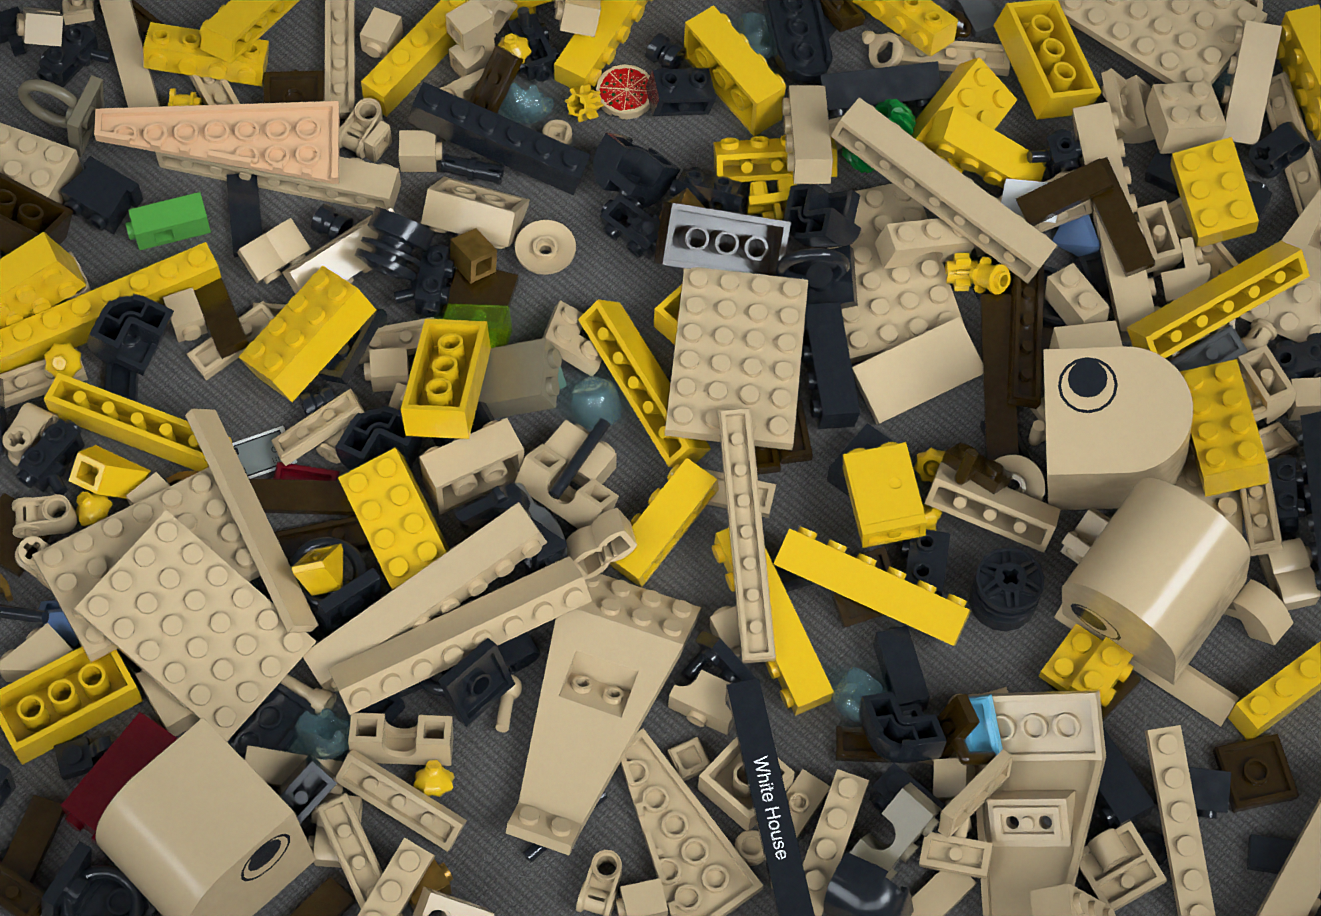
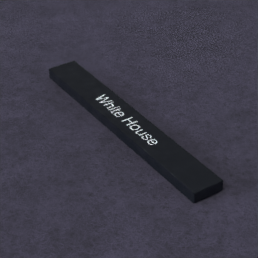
[726,678,815,916]

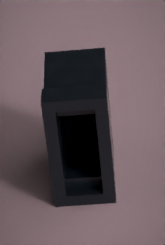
[60,156,143,234]

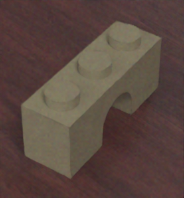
[849,782,942,881]

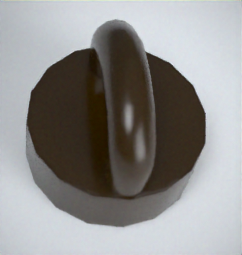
[948,9,972,39]

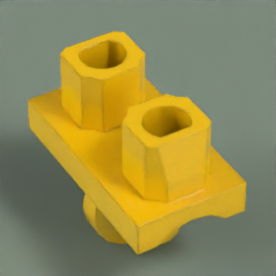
[746,177,796,221]

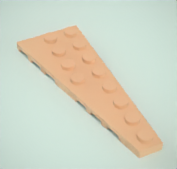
[94,101,340,184]

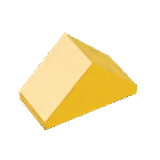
[291,543,343,596]

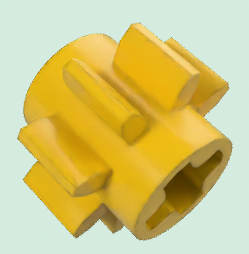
[565,84,604,122]
[945,253,978,291]

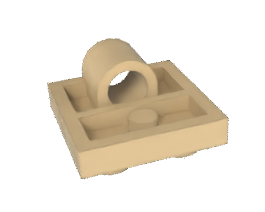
[1079,821,1167,911]

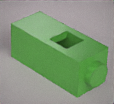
[126,192,211,251]

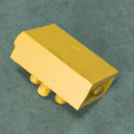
[843,442,927,548]

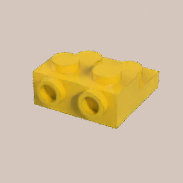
[1039,623,1134,708]

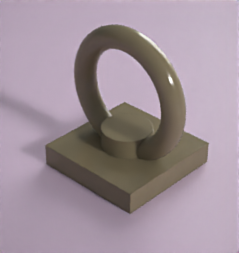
[18,75,105,158]

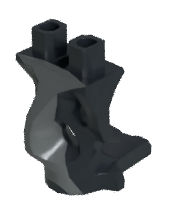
[455,483,567,574]

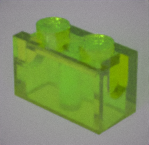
[443,304,513,349]

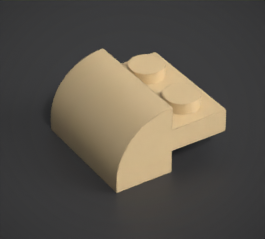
[1101,68,1155,144]
[1134,200,1183,277]
[1238,345,1296,424]

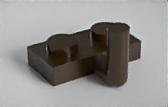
[941,442,1013,494]
[937,694,996,765]

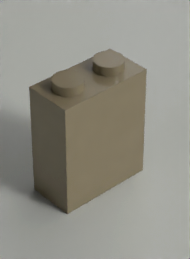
[478,338,562,419]

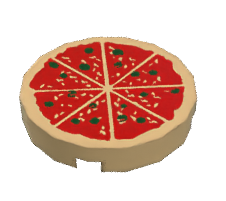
[596,64,650,120]

